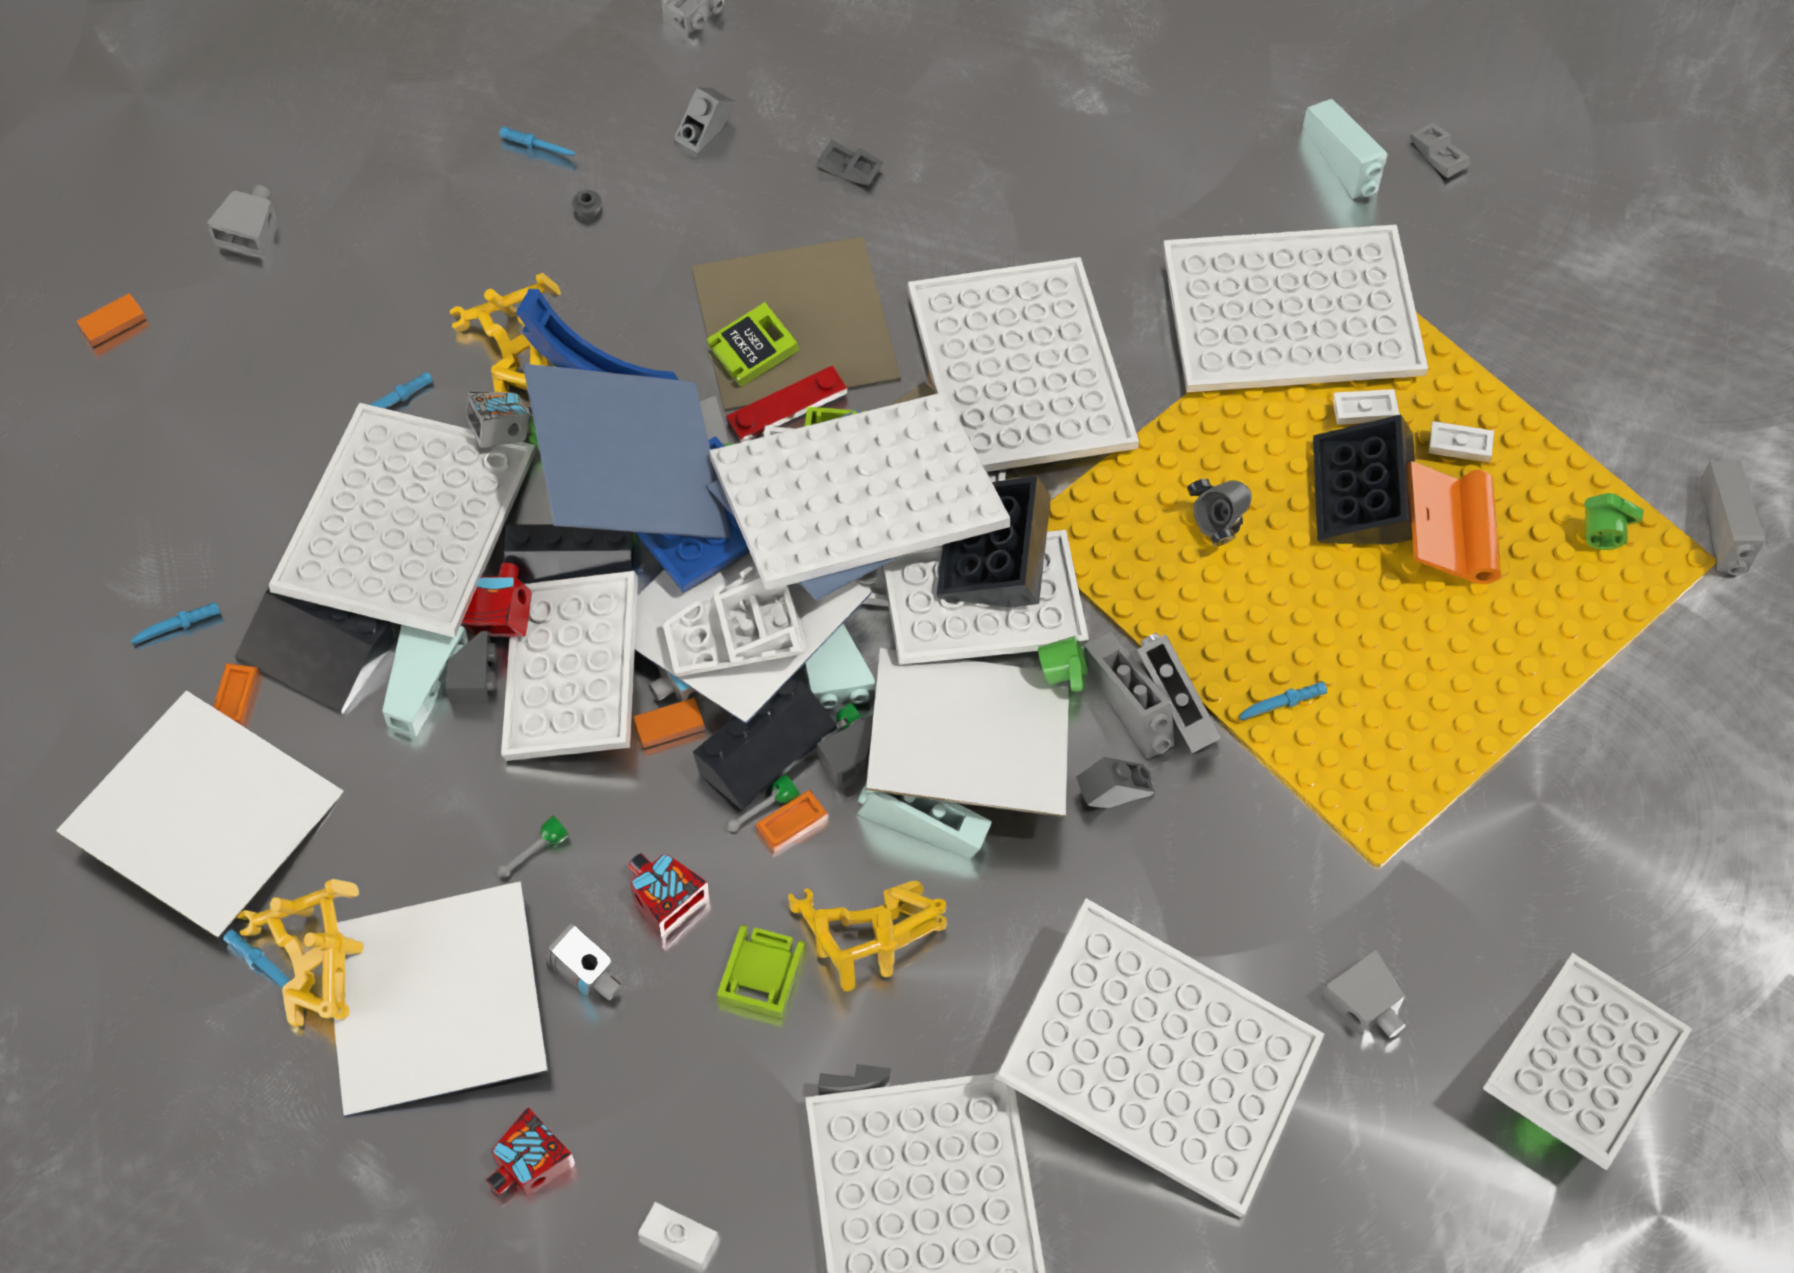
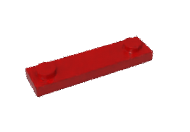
[726,365,847,443]

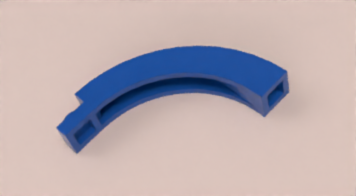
[516,289,679,380]

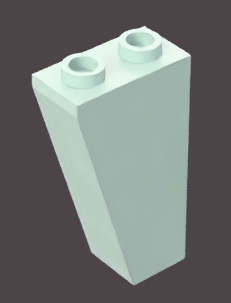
[1303,99,1387,200]
[804,624,875,709]
[382,625,468,737]
[857,784,992,859]

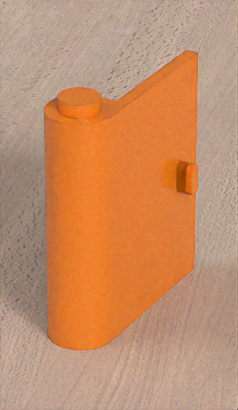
[1407,461,1501,584]

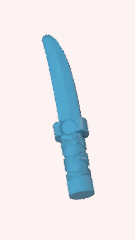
[500,126,576,156]
[370,372,433,409]
[131,602,220,645]
[1240,681,1327,720]
[223,929,290,988]

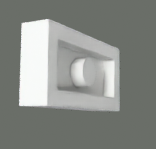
[1332,389,1399,425]
[1428,421,1494,463]
[638,1202,718,1268]

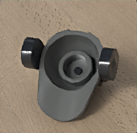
[1187,479,1252,546]

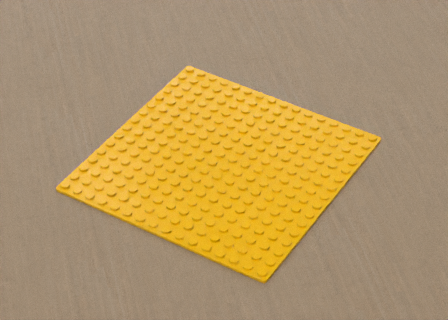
[1047,312,1716,867]

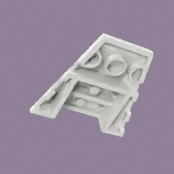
[662,566,807,677]

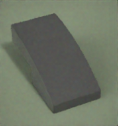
[816,139,883,185]
[818,1064,891,1095]

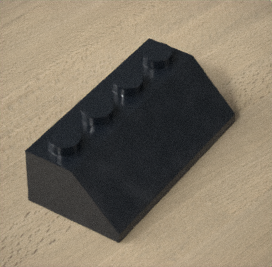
[504,524,635,584]
[692,676,837,810]

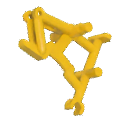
[450,273,561,393]
[237,879,363,1027]
[788,880,947,992]

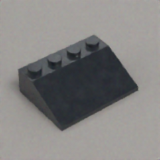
[1313,414,1415,544]
[936,476,1051,607]
[235,588,396,714]

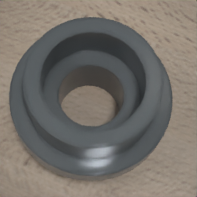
[572,190,602,218]

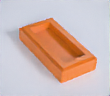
[77,293,146,347]
[213,663,259,727]
[633,698,705,749]
[755,789,828,853]

